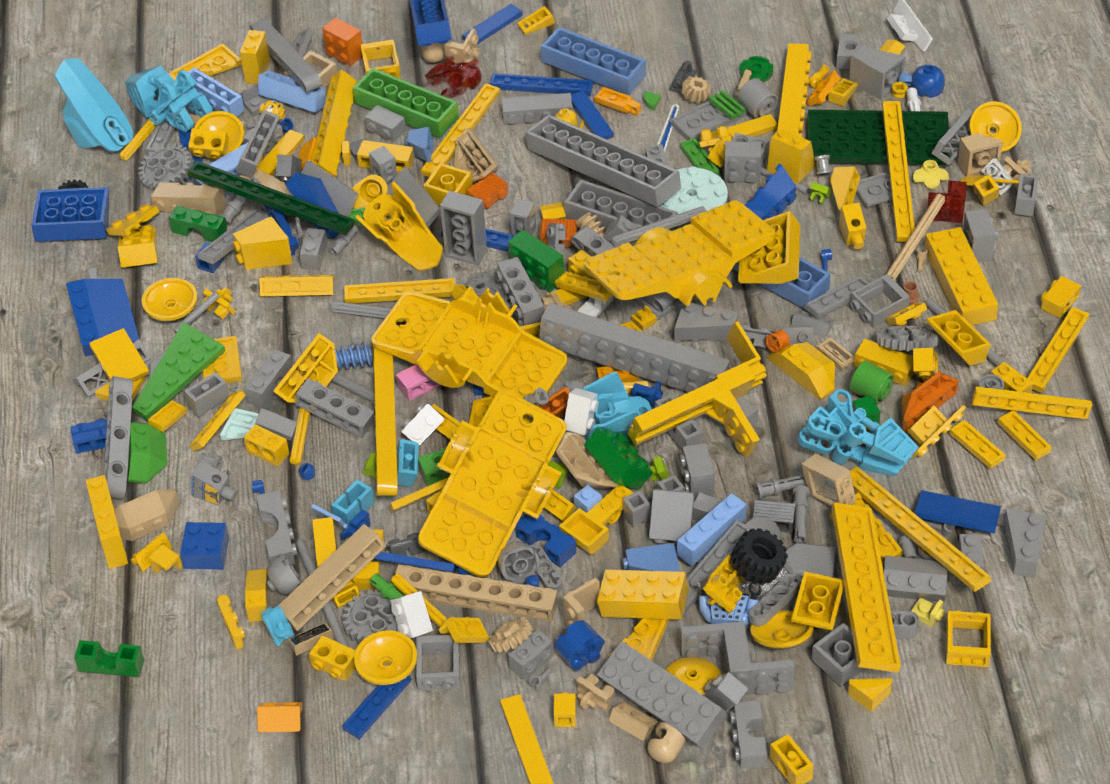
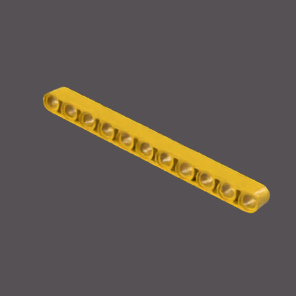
[373,346,398,496]

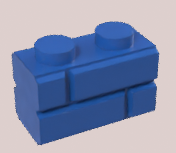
[70,419,107,454]

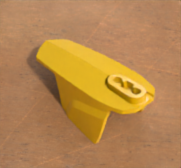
[355,182,443,271]

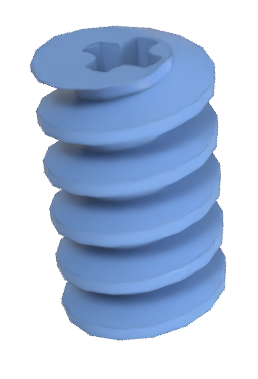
[335,343,373,370]

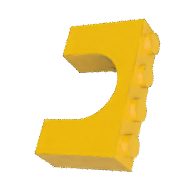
[85,475,129,569]

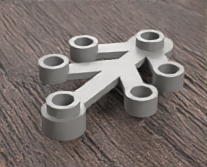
[466,272,512,309]

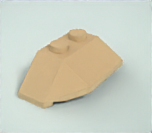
[454,128,500,183]
[556,432,618,489]
[114,489,179,541]

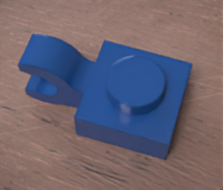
[341,509,371,540]

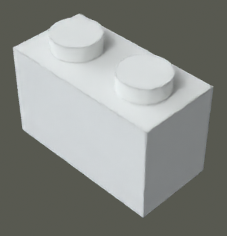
[564,388,599,435]
[390,591,433,638]

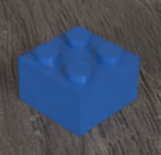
[180,522,229,570]

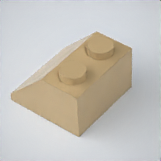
[957,133,1003,177]

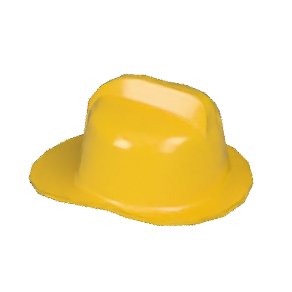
[352,175,388,209]

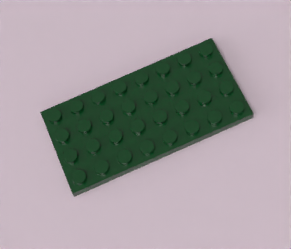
[808,110,951,165]

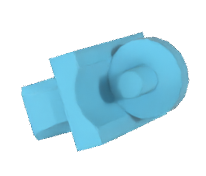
[261,606,294,646]

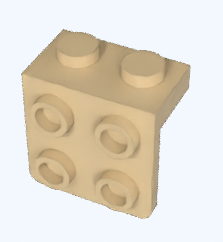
[445,28,480,75]
[563,578,600,627]

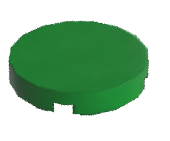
[740,56,773,82]

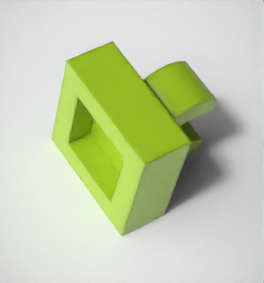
[810,182,832,204]
[362,452,376,480]
[650,455,670,481]
[548,461,567,489]

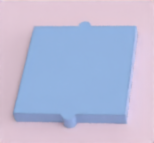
[311,504,348,530]

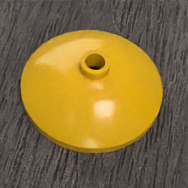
[969,102,1022,153]
[194,111,245,160]
[142,278,198,321]
[750,610,814,649]
[354,630,417,685]
[665,657,722,694]

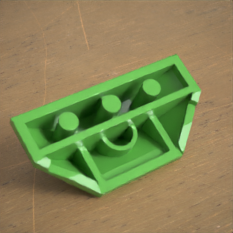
[127,421,168,484]

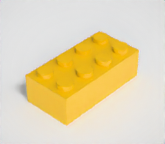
[597,570,689,620]

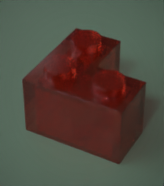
[927,180,967,223]

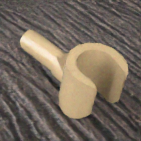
[916,248,928,272]

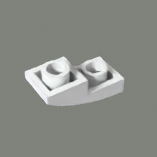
[981,158,1014,196]

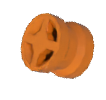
[765,329,790,352]

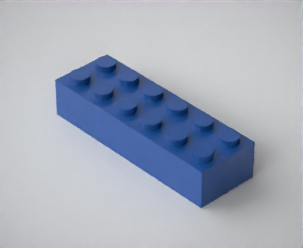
[410,0,452,47]

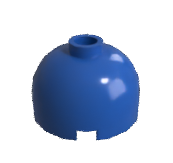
[910,64,945,98]

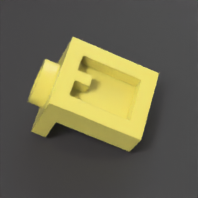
[912,598,945,627]

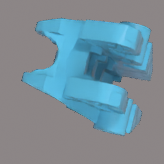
[124,66,213,132]
[797,389,919,476]

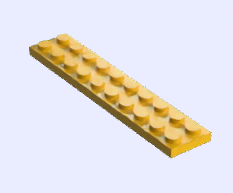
[831,502,901,673]

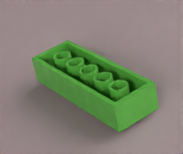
[353,68,459,138]

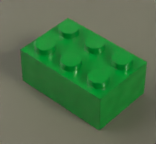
[508,230,564,293]
[584,427,653,490]

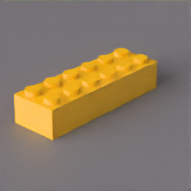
[924,227,999,325]

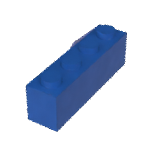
[745,164,796,220]

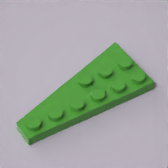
[132,322,225,420]

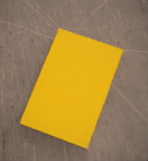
[89,328,149,381]
[203,336,242,383]

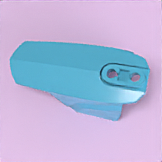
[54,58,133,152]
[555,372,652,453]

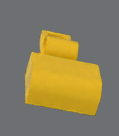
[559,485,633,554]

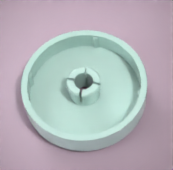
[660,166,728,227]

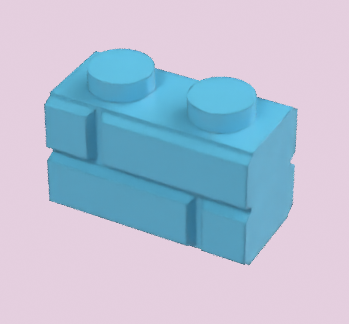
[396,439,419,487]

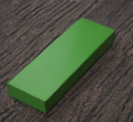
[680,138,719,175]

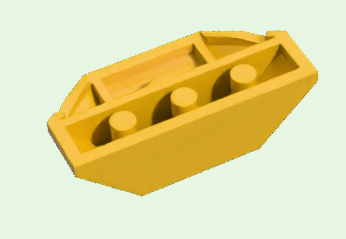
[273,333,338,403]
[767,342,835,400]

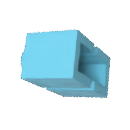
[332,479,375,527]

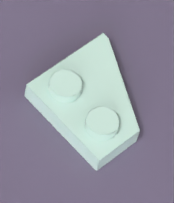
[220,408,258,441]

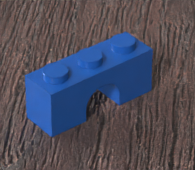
[515,514,576,568]

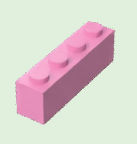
[396,365,441,401]

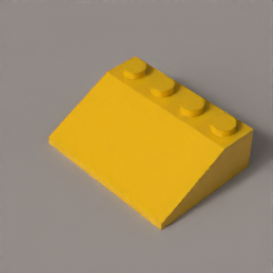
[738,211,800,284]

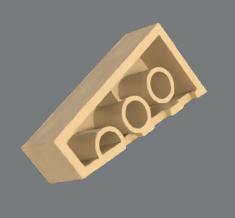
[151,182,227,215]

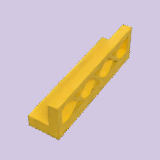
[259,274,335,296]

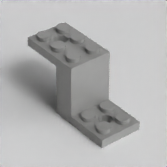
[681,621,795,696]

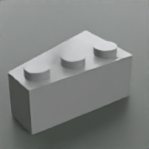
[674,303,739,343]
[1003,508,1046,578]

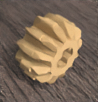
[682,75,711,105]

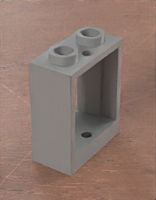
[850,274,910,328]
[416,635,460,691]

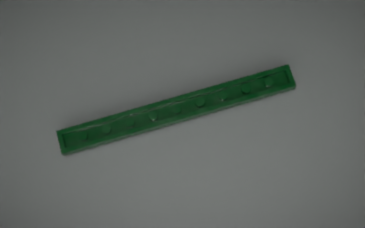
[188,161,355,235]

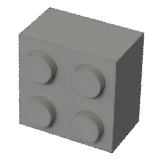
[724,141,761,183]
[962,209,998,262]
[680,443,715,501]
[812,623,865,686]

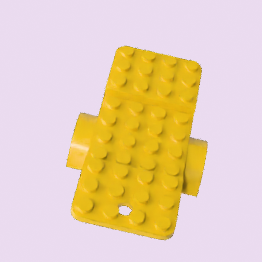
[584,200,775,306]
[372,286,567,399]
[418,390,567,577]

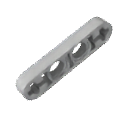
[749,574,802,626]

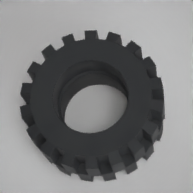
[730,528,788,585]

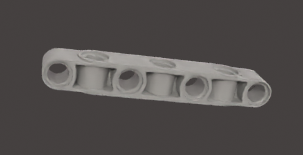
[571,226,676,312]
[103,376,133,500]

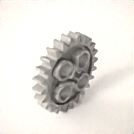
[138,143,194,191]
[876,325,938,351]
[342,589,398,645]

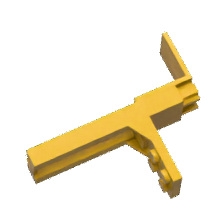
[628,321,767,458]

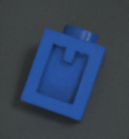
[632,381,663,408]

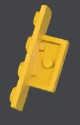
[907,405,966,459]

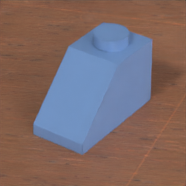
[406,127,434,162]

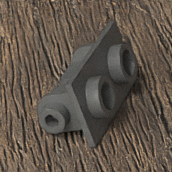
[669,61,697,92]
[385,532,425,556]

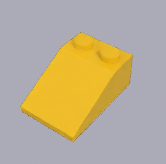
[791,571,844,631]

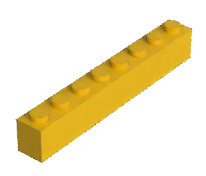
[777,43,812,137]
[311,69,357,177]

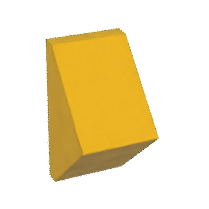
[848,678,892,712]

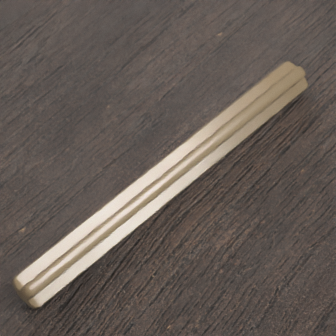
[886,194,945,280]

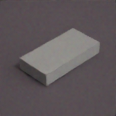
[255,408,297,440]

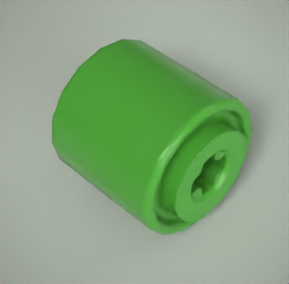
[849,360,894,404]

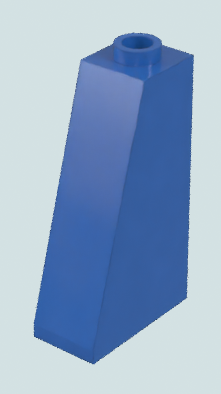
[285,172,339,238]

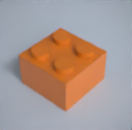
[322,17,362,67]

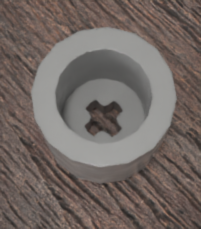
[737,78,778,118]

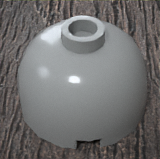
[498,542,540,584]
[267,554,301,595]

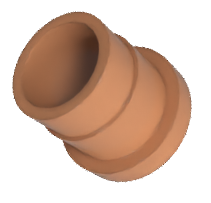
[903,281,919,304]

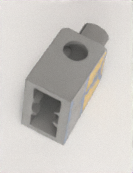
[191,460,237,505]

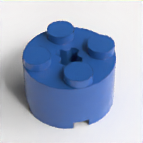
[555,620,605,671]

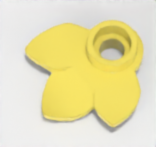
[913,160,949,190]

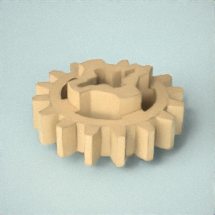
[488,618,533,653]

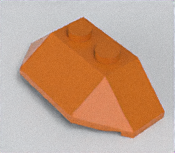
[901,372,959,433]

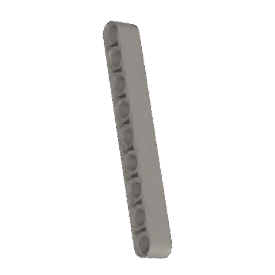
[250,18,322,93]

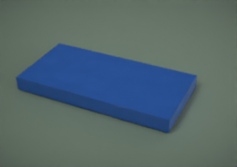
[915,490,1001,533]

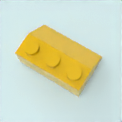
[926,310,991,366]

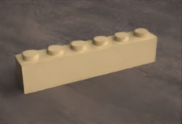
[278,524,386,631]

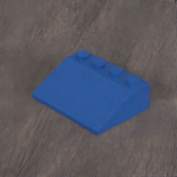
[31,187,109,242]
[66,279,139,357]

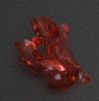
[425,56,482,98]

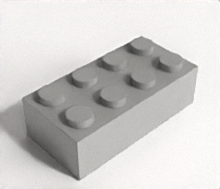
[440,191,487,266]

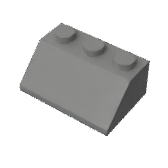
[884,556,947,602]

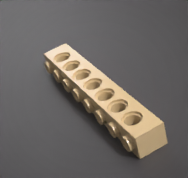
[395,564,558,622]

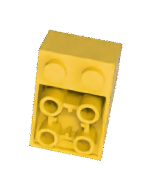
[118,225,158,268]

